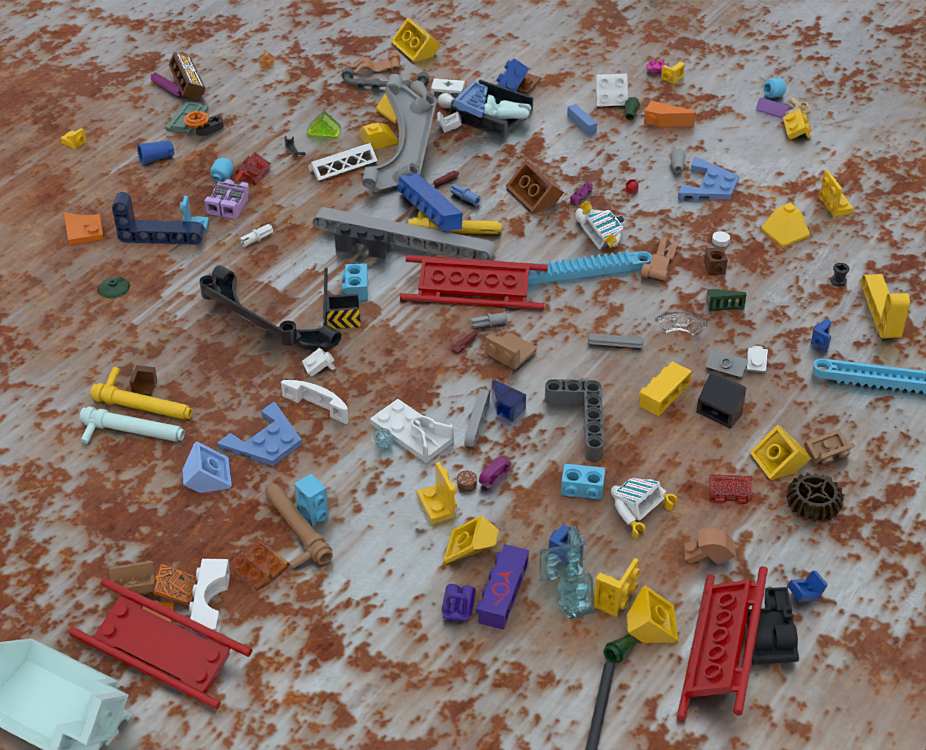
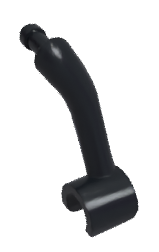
[284,136,306,156]

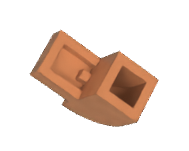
[684,528,736,565]

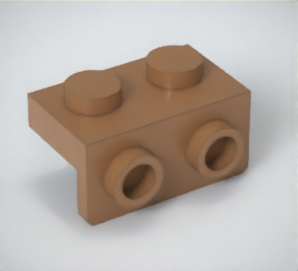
[803,429,855,465]
[109,561,156,598]

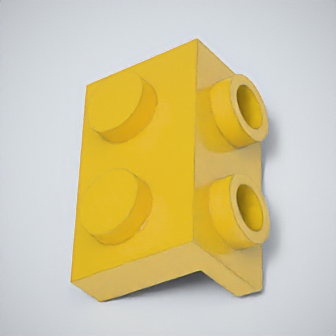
[783,109,812,140]

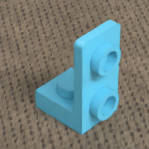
[180,196,209,233]

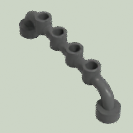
[341,67,430,91]

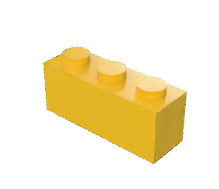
[639,361,692,417]

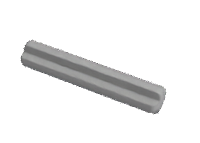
[588,333,644,348]

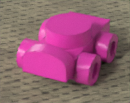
[646,59,668,74]

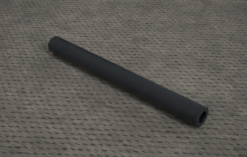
[585,662,615,750]

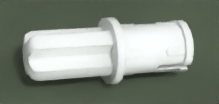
[239,224,273,248]

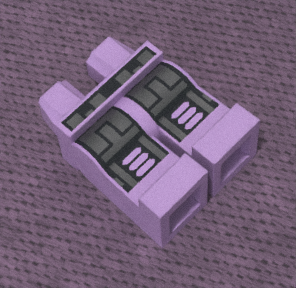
[204,179,249,220]

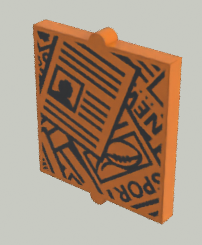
[153,564,196,606]

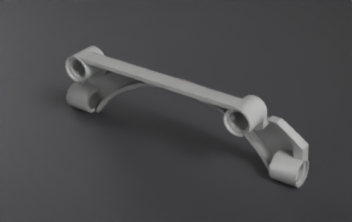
[362,74,437,192]

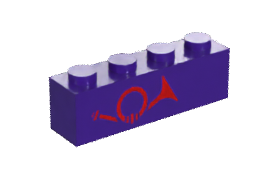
[476,544,529,630]

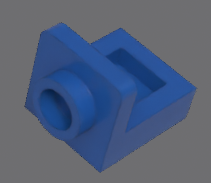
[811,318,832,351]
[548,524,570,563]
[787,571,828,602]

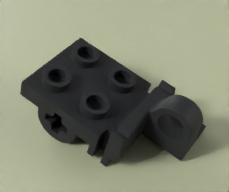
[747,587,799,664]

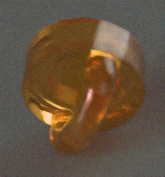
[259,50,274,66]

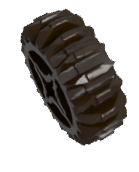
[786,472,844,523]

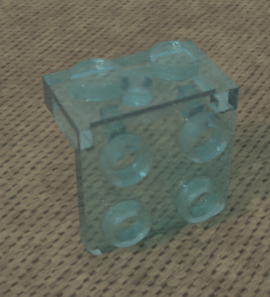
[539,526,585,580]

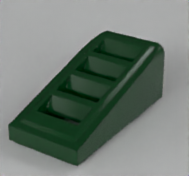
[706,289,747,311]

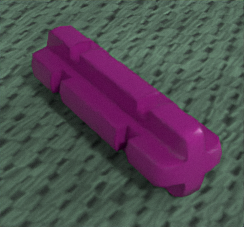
[570,182,593,205]

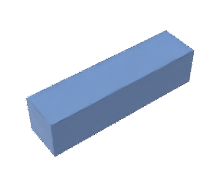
[567,104,597,134]

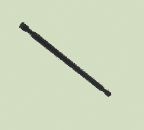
[323,268,328,326]

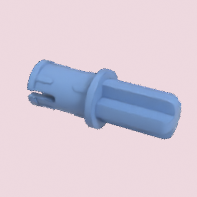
[450,184,481,206]

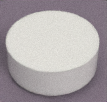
[712,231,730,247]

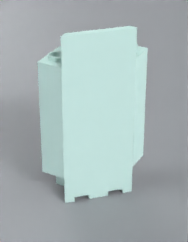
[0,638,133,750]

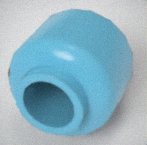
[763,78,786,98]
[210,158,234,182]

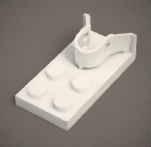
[370,399,454,463]

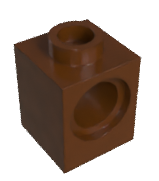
[704,247,728,275]

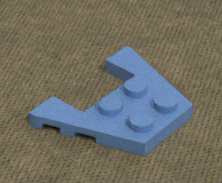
[678,157,739,200]
[217,402,302,466]

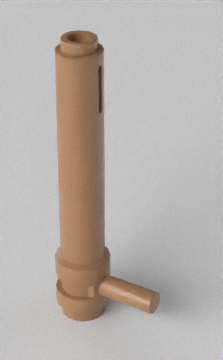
[266,483,333,569]

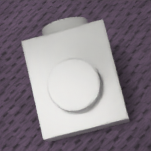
[436,112,462,133]
[746,346,768,373]
[302,348,335,377]

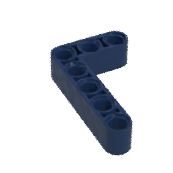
[112,192,205,245]

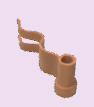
[341,52,400,74]
[641,237,681,281]

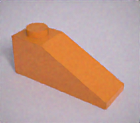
[644,101,696,127]

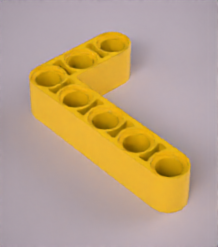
[861,274,910,339]

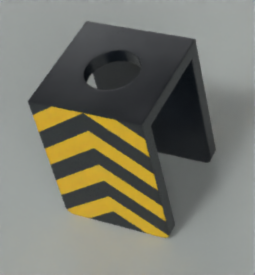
[326,294,361,329]

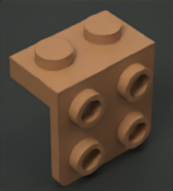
[485,333,537,370]

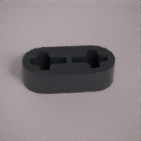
[195,116,224,136]

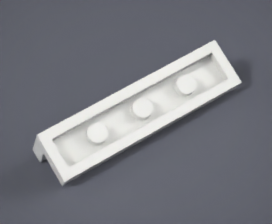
[308,143,377,181]

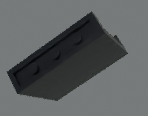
[450,80,533,138]

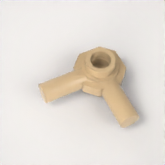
[785,97,812,116]

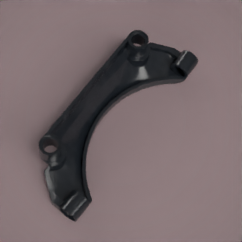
[199,265,342,352]

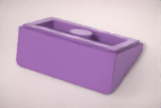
[756,98,792,117]

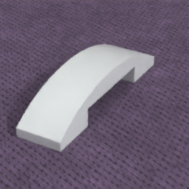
[281,380,349,424]

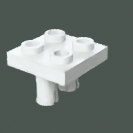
[596,73,628,106]

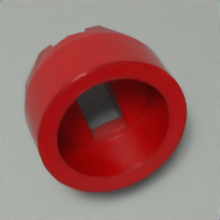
[625,179,639,193]

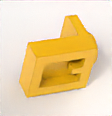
[661,62,685,84]
[61,128,87,149]

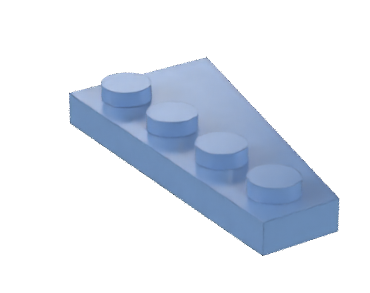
[453,81,488,118]

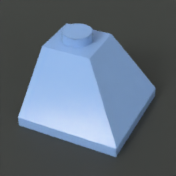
[182,441,232,493]

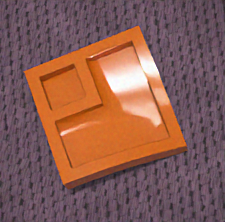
[64,212,104,245]

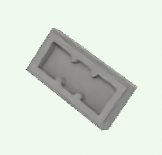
[705,349,748,378]

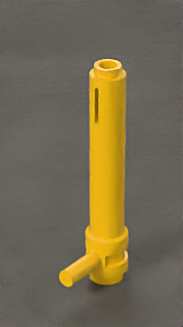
[408,211,501,235]
[90,367,193,420]

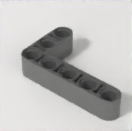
[544,379,604,462]

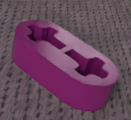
[479,456,511,488]

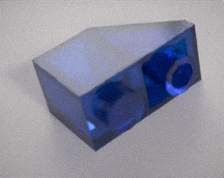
[491,379,526,422]

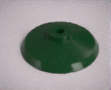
[98,277,130,298]

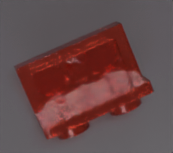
[235,152,271,186]
[709,474,753,505]

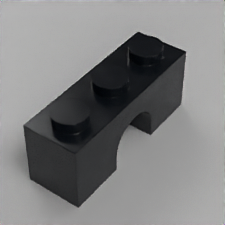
[334,224,391,259]

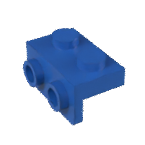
[496,58,529,91]

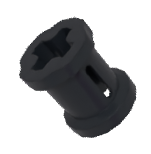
[831,263,850,287]

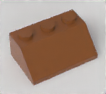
[506,160,565,213]

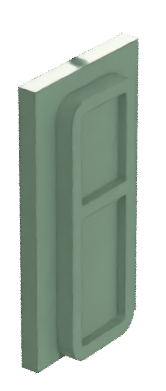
[166,102,209,134]

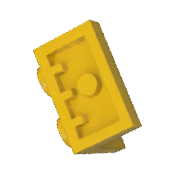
[819,170,854,217]
[416,462,457,525]
[593,558,640,617]

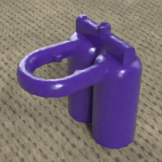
[441,584,476,622]

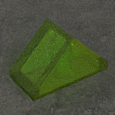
[307,111,341,137]

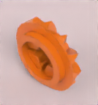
[183,111,210,128]

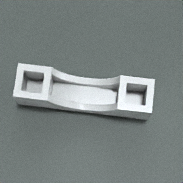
[186,559,230,639]

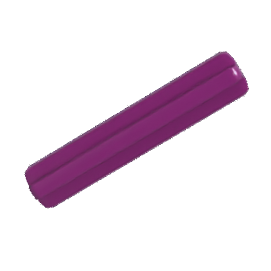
[150,72,182,97]

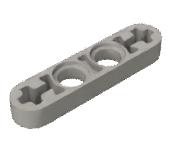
[464,388,491,448]

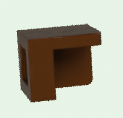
[130,365,158,396]

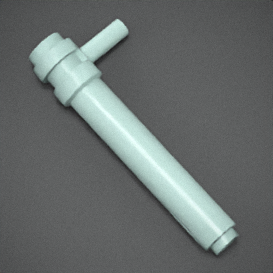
[79,406,185,444]

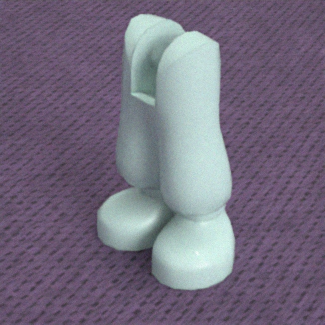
[484,95,531,120]

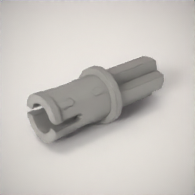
[470,312,508,328]

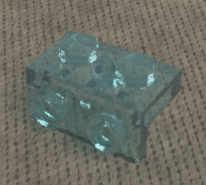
[558,572,594,619]

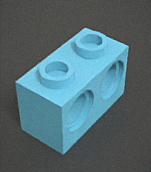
[342,264,368,301]
[561,463,605,500]
[294,474,329,526]

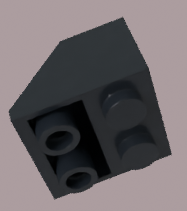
[696,371,747,429]

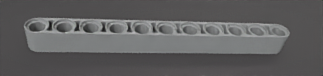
[313,207,496,260]

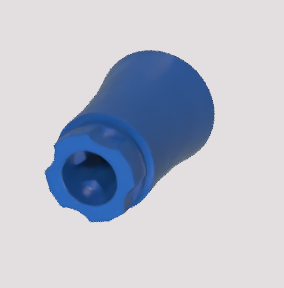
[137,140,174,165]

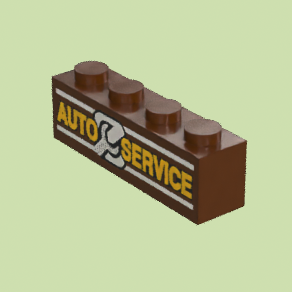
[168,52,205,100]

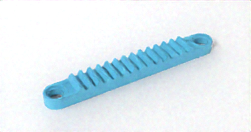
[528,251,652,285]
[812,359,926,394]

